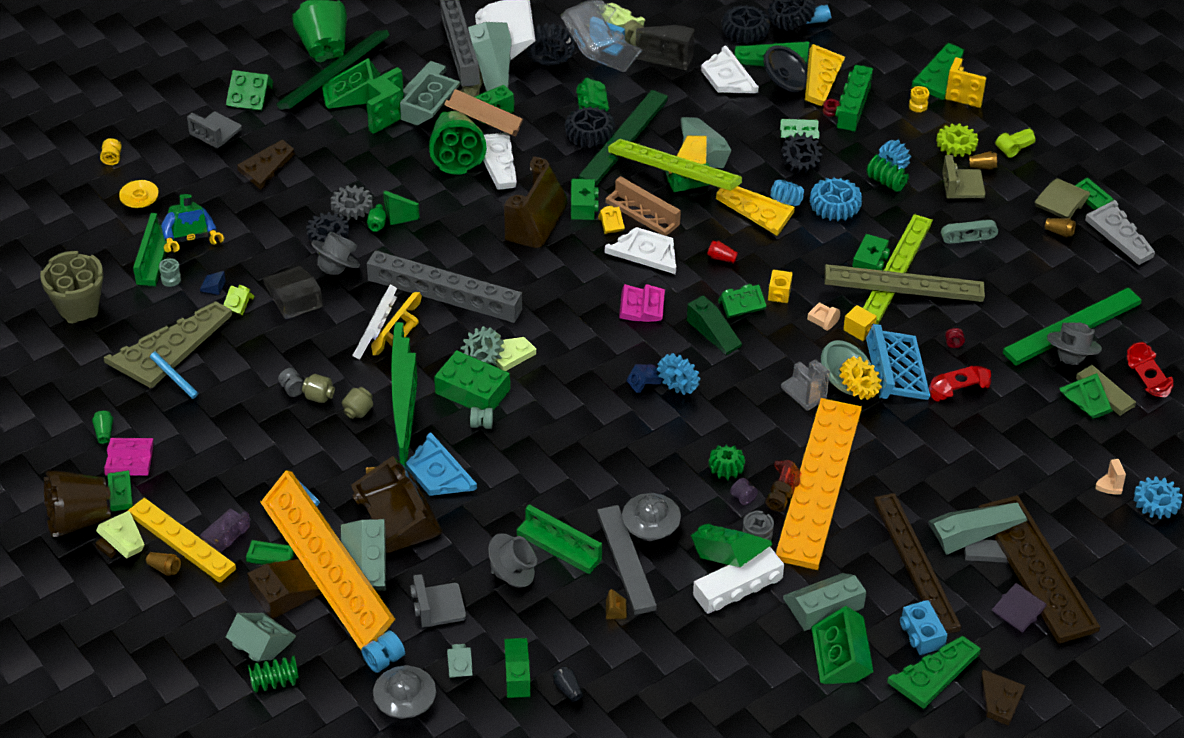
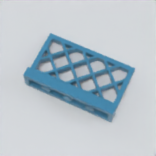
[866,324,930,400]

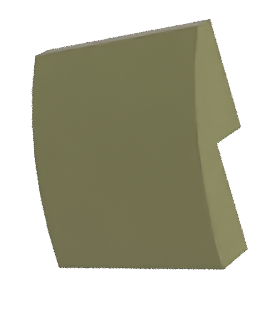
[1035,178,1090,218]

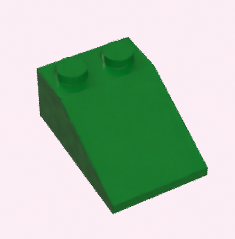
[322,58,380,109]

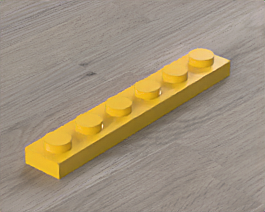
[128,498,236,583]

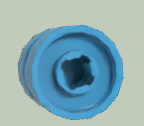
[361,630,405,673]

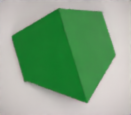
[383,191,419,225]

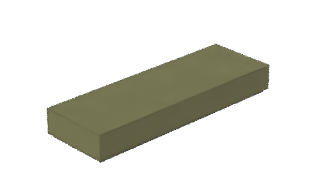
[1076,365,1136,416]

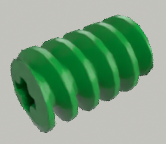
[866,154,909,192]
[248,656,298,693]

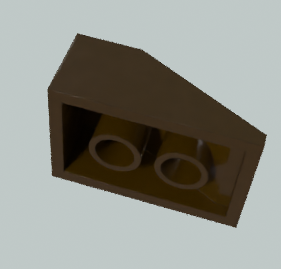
[247,559,323,619]

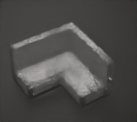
[781,359,830,411]

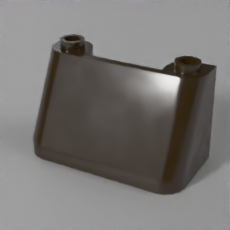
[504,156,567,248]
[351,456,442,553]

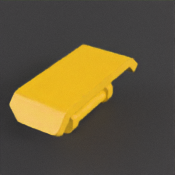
[371,292,422,355]

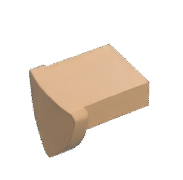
[807,303,840,331]
[1095,459,1126,494]

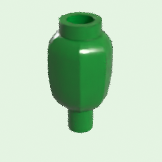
[367,204,386,232]

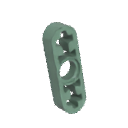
[941,220,998,244]

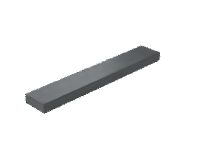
[597,505,656,615]

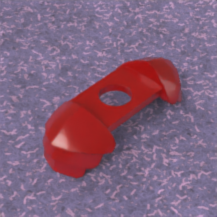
[1127,342,1174,397]
[929,366,991,402]

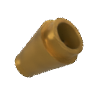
[970,151,997,170]
[1045,218,1076,238]
[146,552,181,576]

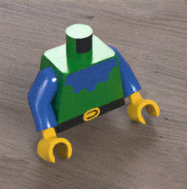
[161,194,224,253]

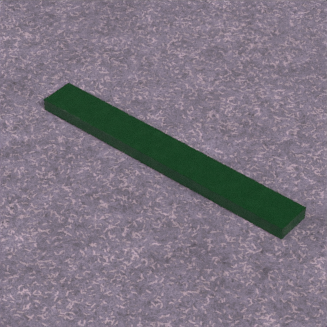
[276,30,389,109]
[579,90,668,187]

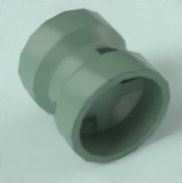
[159,258,181,287]
[470,407,493,429]

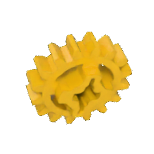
[839,356,882,400]

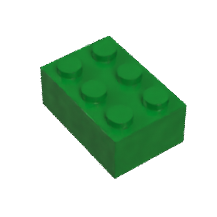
[434,350,510,411]

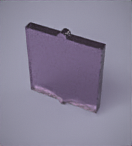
[992,583,1047,632]

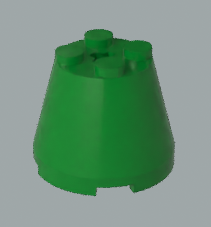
[292,0,347,62]
[429,111,487,174]

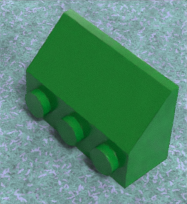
[691,524,772,567]
[812,606,873,684]

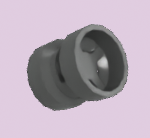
[278,368,304,397]

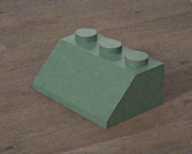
[400,71,460,125]
[341,519,386,591]
[783,573,866,631]

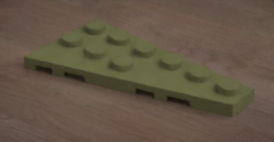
[104,302,232,389]

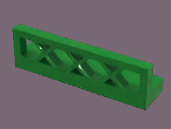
[133,213,167,286]
[517,505,602,574]

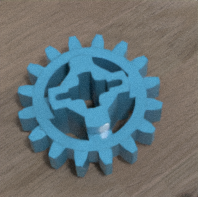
[657,353,701,395]
[1134,476,1183,519]

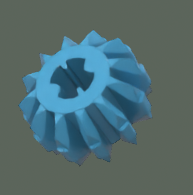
[878,140,911,171]
[770,180,804,206]

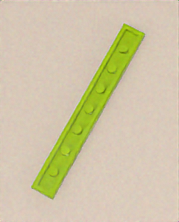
[608,139,742,191]
[863,214,932,325]

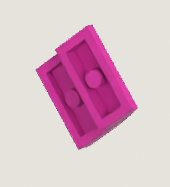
[619,284,665,322]
[104,438,154,475]

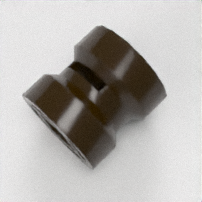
[765,481,793,512]

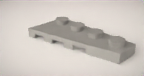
[1085,200,1155,265]

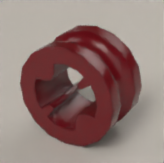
[823,99,840,117]
[945,328,965,348]

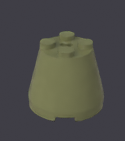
[40,251,104,324]

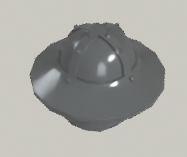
[311,232,360,275]
[1047,323,1102,365]
[622,493,681,542]
[488,533,538,588]
[373,666,436,719]

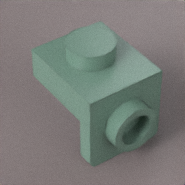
[447,644,472,678]

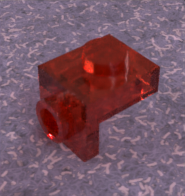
[774,460,802,495]

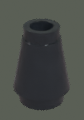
[553,666,583,702]

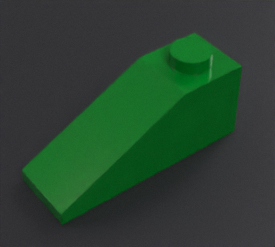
[504,638,530,698]

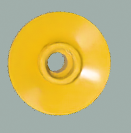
[119,180,159,208]

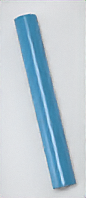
[150,352,198,399]

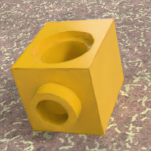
[768,270,793,303]

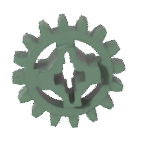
[461,326,504,366]

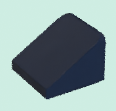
[200,271,226,295]

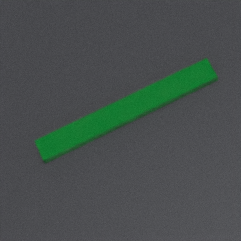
[1003,288,1142,366]

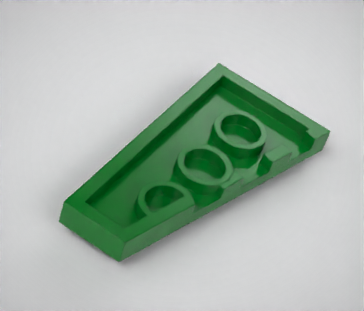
[735,42,809,66]
[912,43,964,100]
[887,636,981,709]

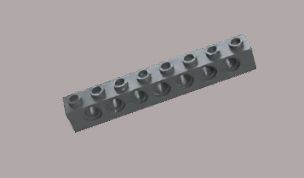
[440,0,480,87]
[367,250,522,323]

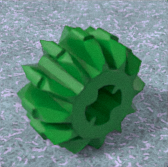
[709,444,745,481]

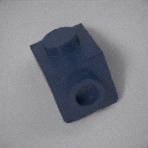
[627,364,663,393]

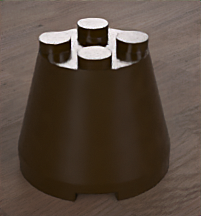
[44,470,111,537]

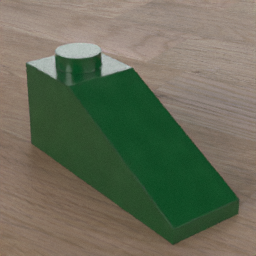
[687,295,742,355]

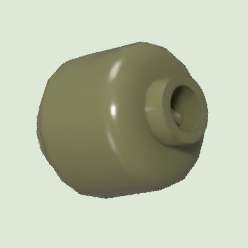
[302,374,335,403]
[342,387,373,419]

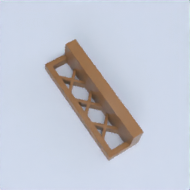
[444,89,523,136]
[606,176,681,236]

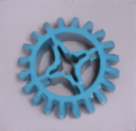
[810,177,862,221]

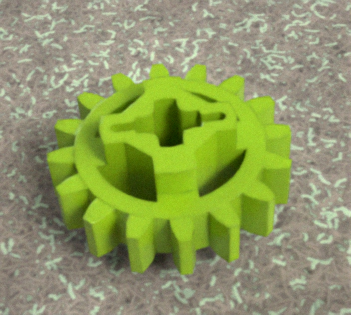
[937,123,978,157]

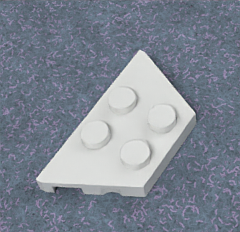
[701,46,758,93]
[605,227,676,274]

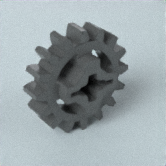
[331,185,373,220]

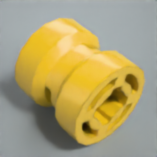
[909,86,929,112]
[100,139,122,165]

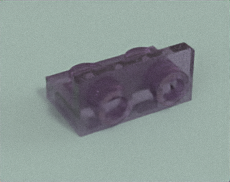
[200,508,250,553]

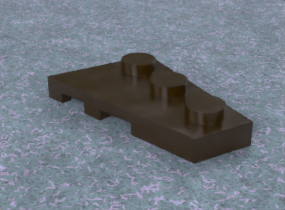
[237,140,294,189]

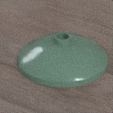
[821,340,871,396]

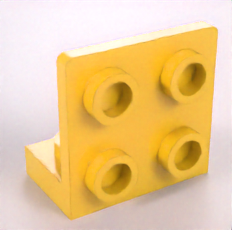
[945,58,986,108]

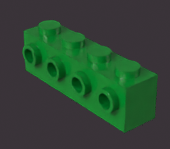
[835,65,873,131]

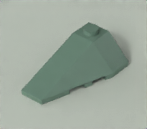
[468,22,512,91]
[681,117,731,168]
[928,503,1027,555]

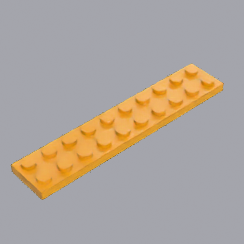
[776,398,862,570]
[261,470,395,650]

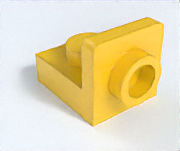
[598,206,624,234]

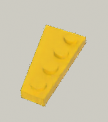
[805,44,845,106]
[716,186,794,236]

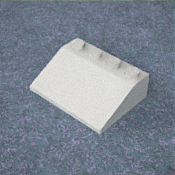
[475,0,535,60]

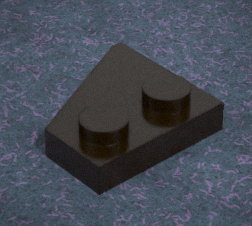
[981,670,1025,725]

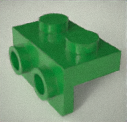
[576,77,609,112]

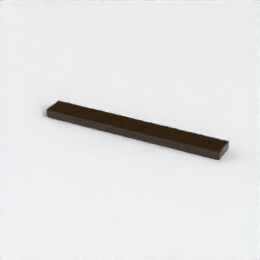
[874,493,961,634]

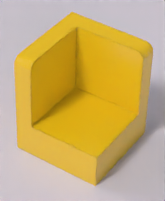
[844,305,877,341]

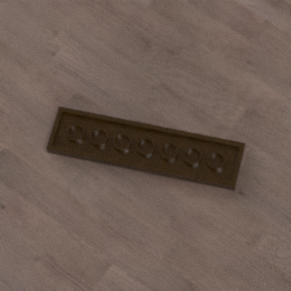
[978,495,1100,644]

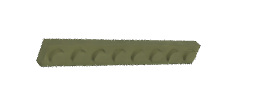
[824,264,985,302]

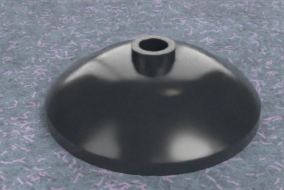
[763,45,808,92]

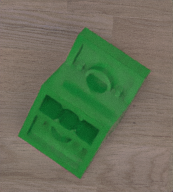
[367,67,404,134]

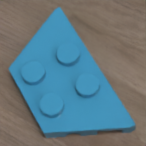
[406,433,477,496]

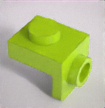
[223,285,255,316]

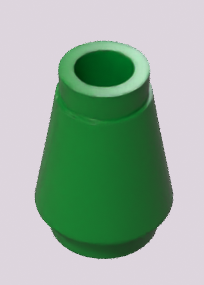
[92,411,114,444]

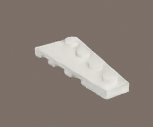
[483,133,517,190]
[353,284,397,360]

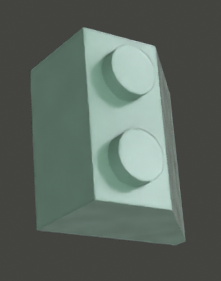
[226,613,296,662]

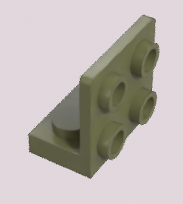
[942,155,985,198]

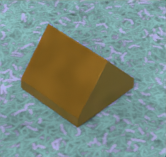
[606,589,626,619]

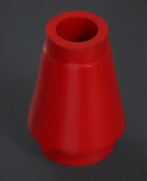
[707,240,738,263]

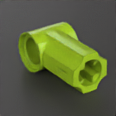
[995,128,1036,157]

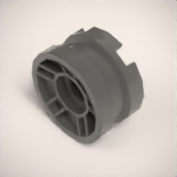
[743,511,774,540]

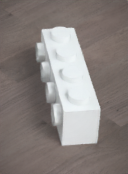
[693,547,784,614]

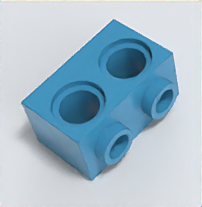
[900,600,947,655]

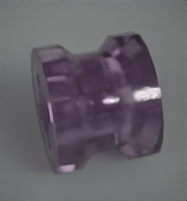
[730,478,758,505]

